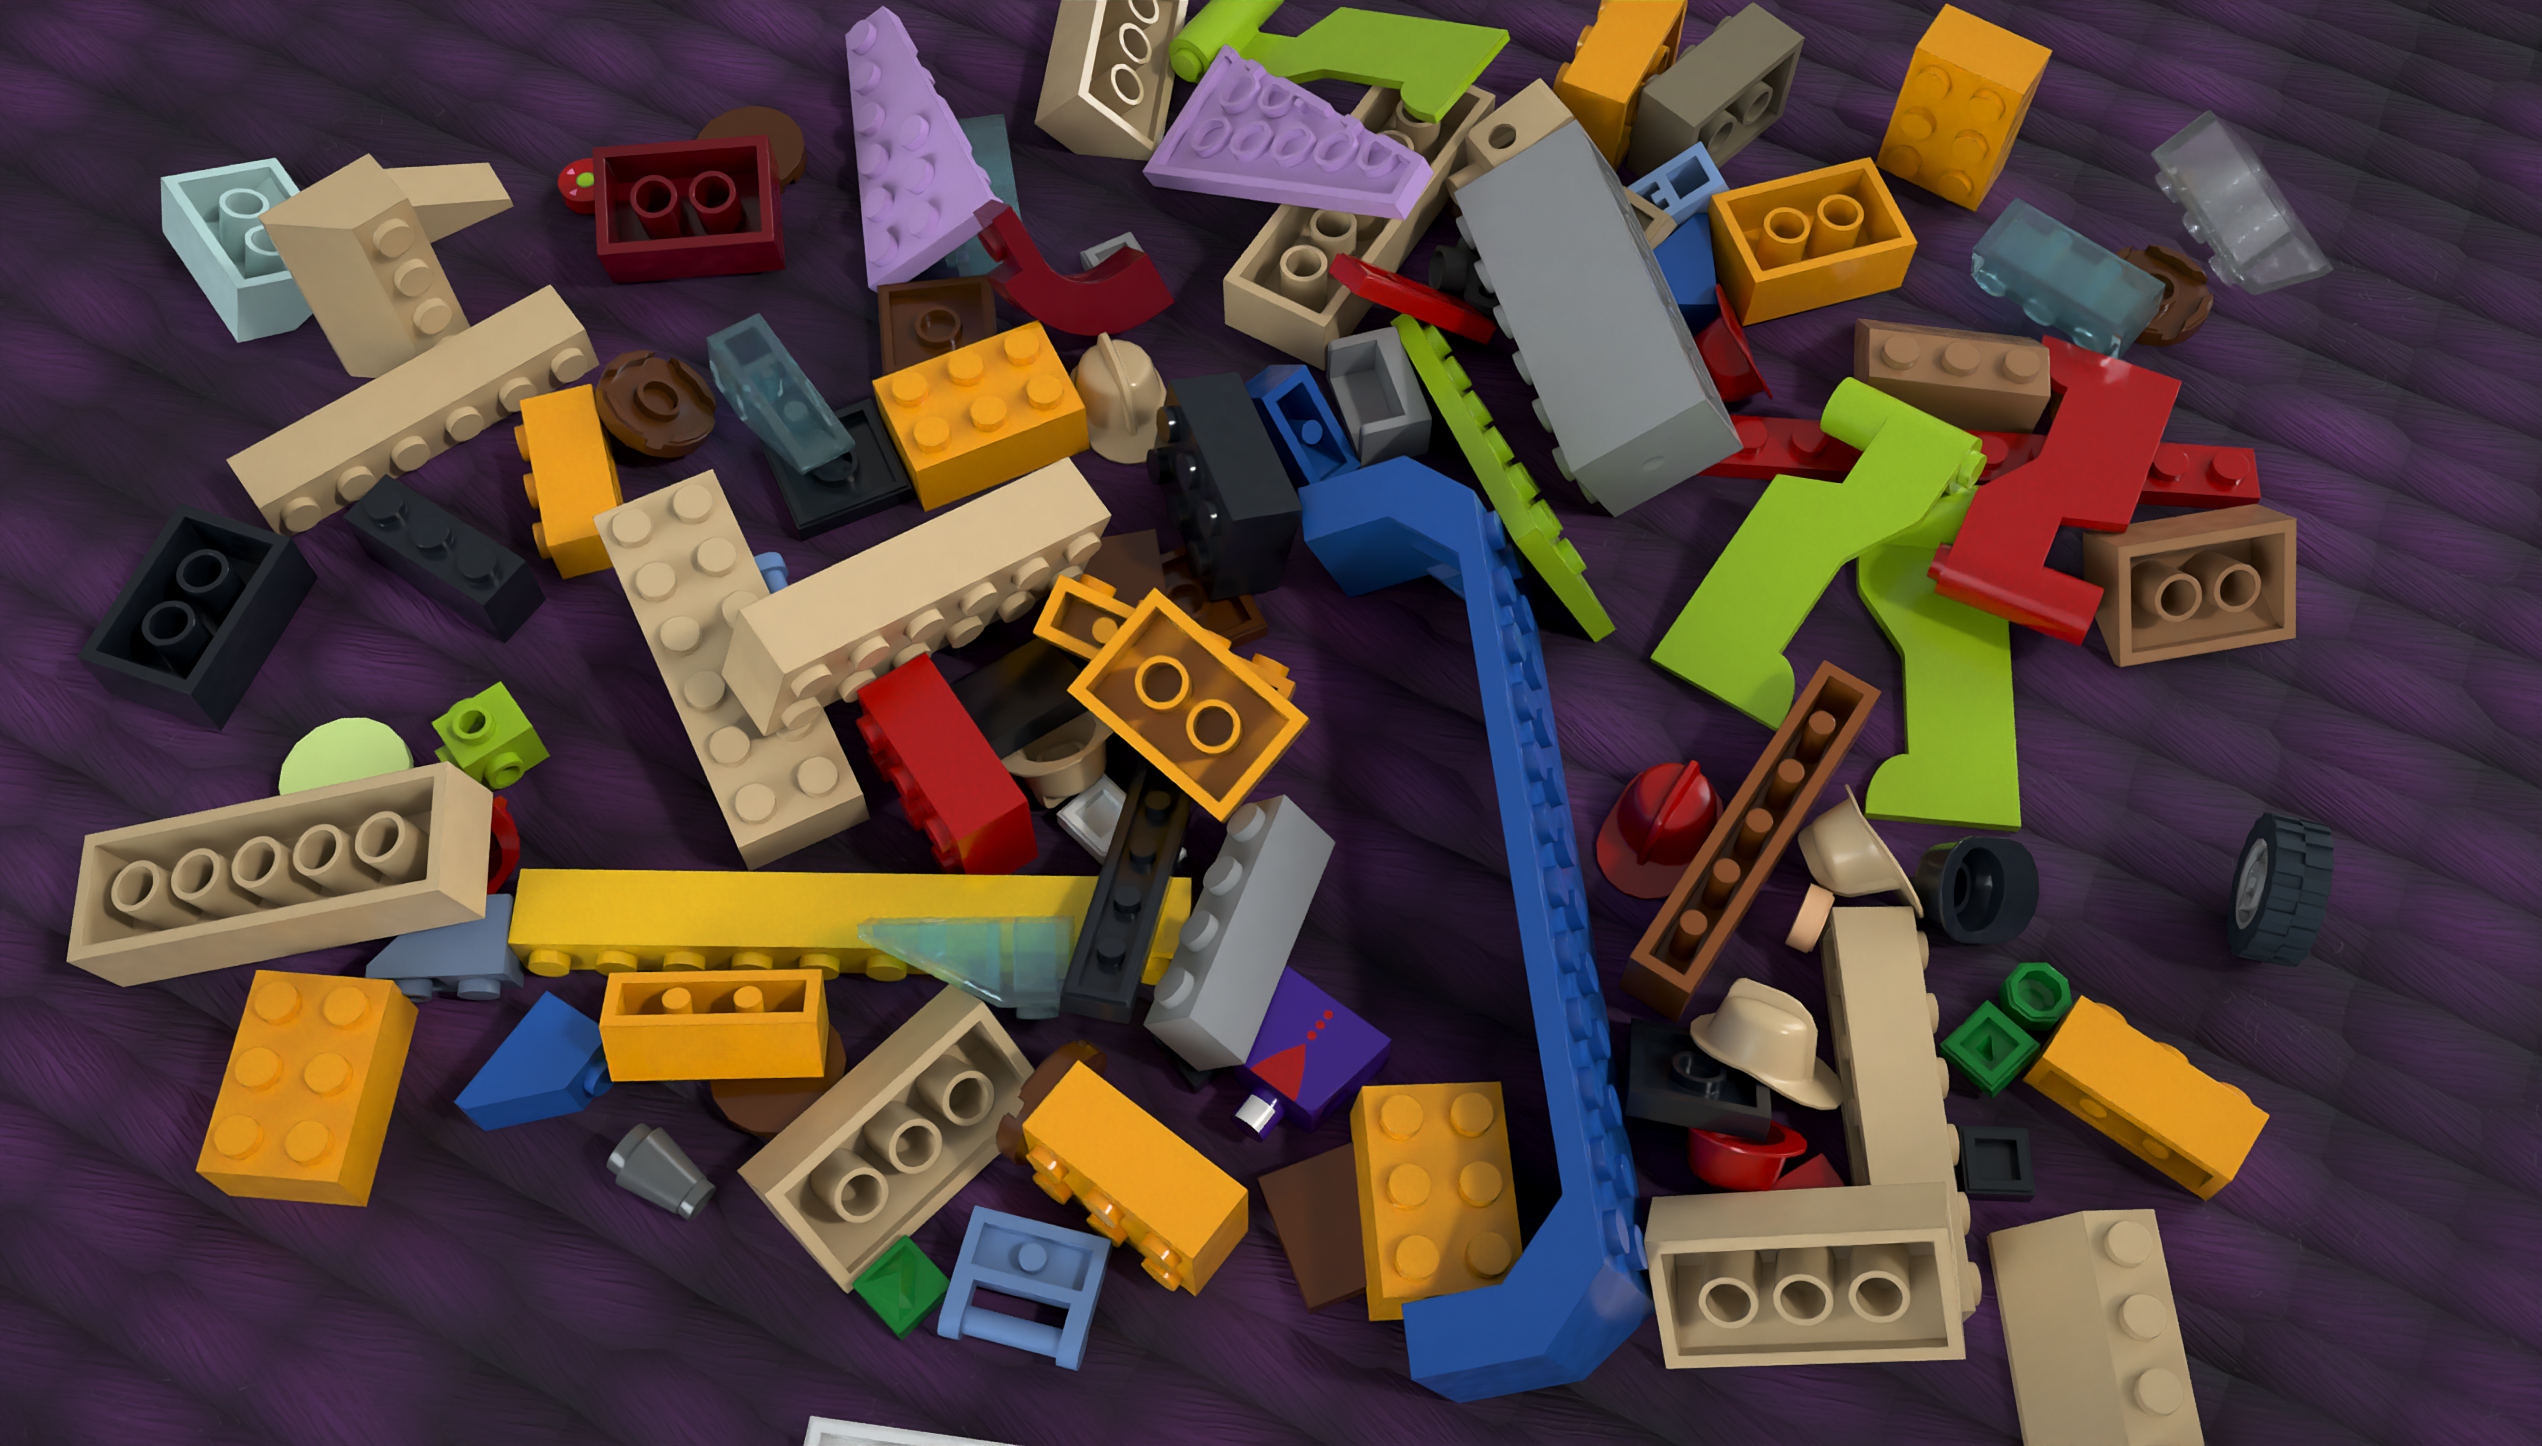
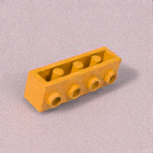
[1033,573,1296,702]

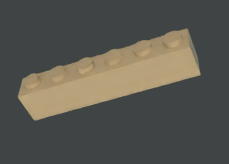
[226,284,600,537]
[1818,906,1982,1322]

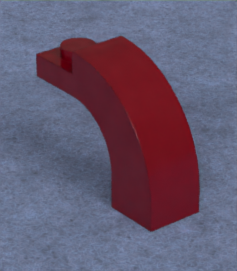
[973,199,1174,336]

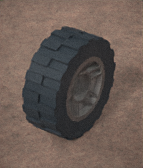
[2227,812,2334,968]

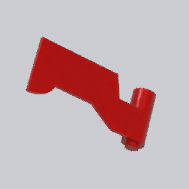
[1926,334,2182,647]

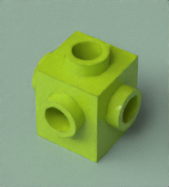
[431,681,550,792]

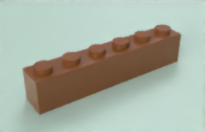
[1618,660,1882,1023]

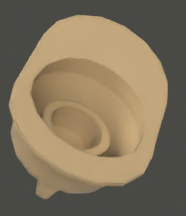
[1070,332,1166,465]
[1000,710,1114,809]
[1798,784,1924,919]
[1690,978,1845,1110]

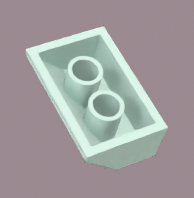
[161,158,313,343]

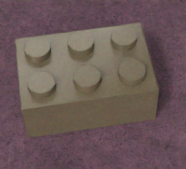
[1626,2,1805,178]

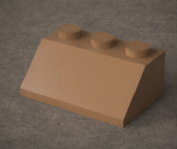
[1854,318,2051,434]
[2083,504,2297,667]

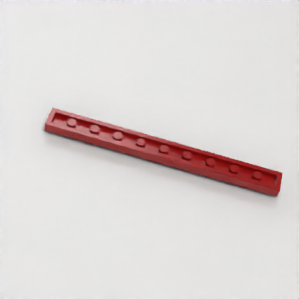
[1695,415,2261,509]

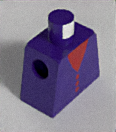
[1230,965,1392,1143]

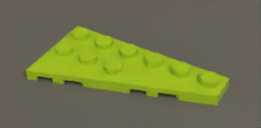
[1390,313,1616,643]

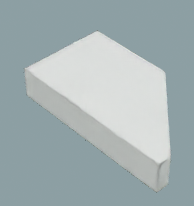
[1057,774,1187,866]

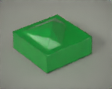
[1939,1000,2040,1099]
[852,1234,951,1341]

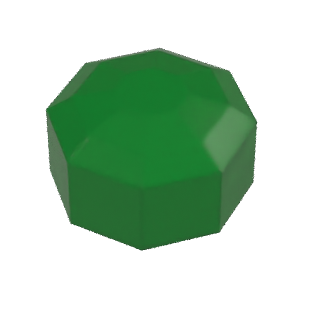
[1998,963,2072,1031]

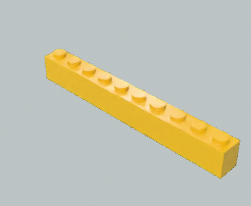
[508,869,1193,985]

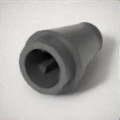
[606,1123,716,1222]

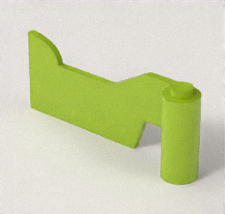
[1168,0,1510,125]
[1650,377,1987,732]
[1856,485,2021,832]

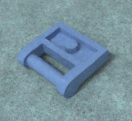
[937,1205,1113,1371]

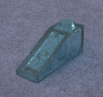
[706,313,855,475]
[857,916,1075,1019]

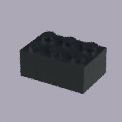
[1146,371,1303,601]
[77,503,318,731]

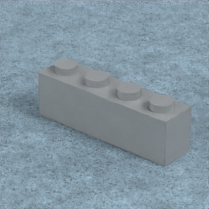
[1143,794,1335,1071]

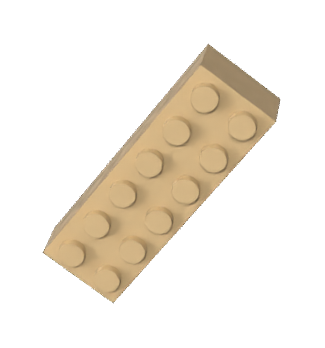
[1223,85,1496,371]
[721,457,1112,737]
[592,469,870,872]
[66,761,493,987]

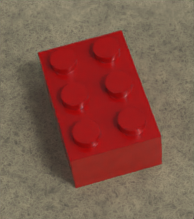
[856,652,1039,875]

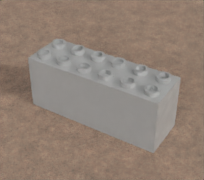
[1454,119,1744,517]

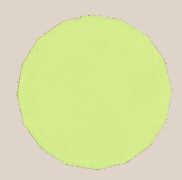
[278,718,414,795]

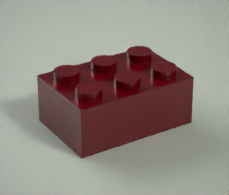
[592,134,786,284]

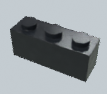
[343,474,546,643]

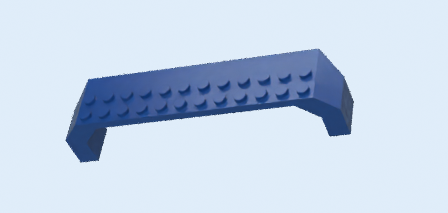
[1298,455,1656,1403]

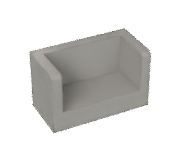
[1326,326,1432,469]

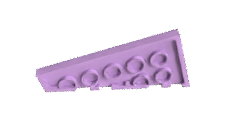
[845,6,1003,293]
[1142,44,1434,220]

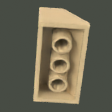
[1034,0,1188,161]
[258,153,470,378]
[737,984,1035,1294]
[1644,1181,1966,1369]
[1987,1209,2205,1446]

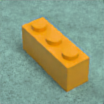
[514,384,624,580]
[599,969,829,1081]
[2022,995,2270,1201]

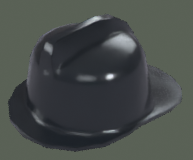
[1908,836,2039,944]

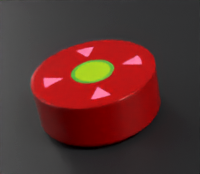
[558,158,595,215]

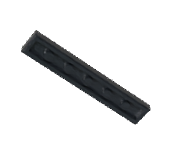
[1059,753,1196,1024]

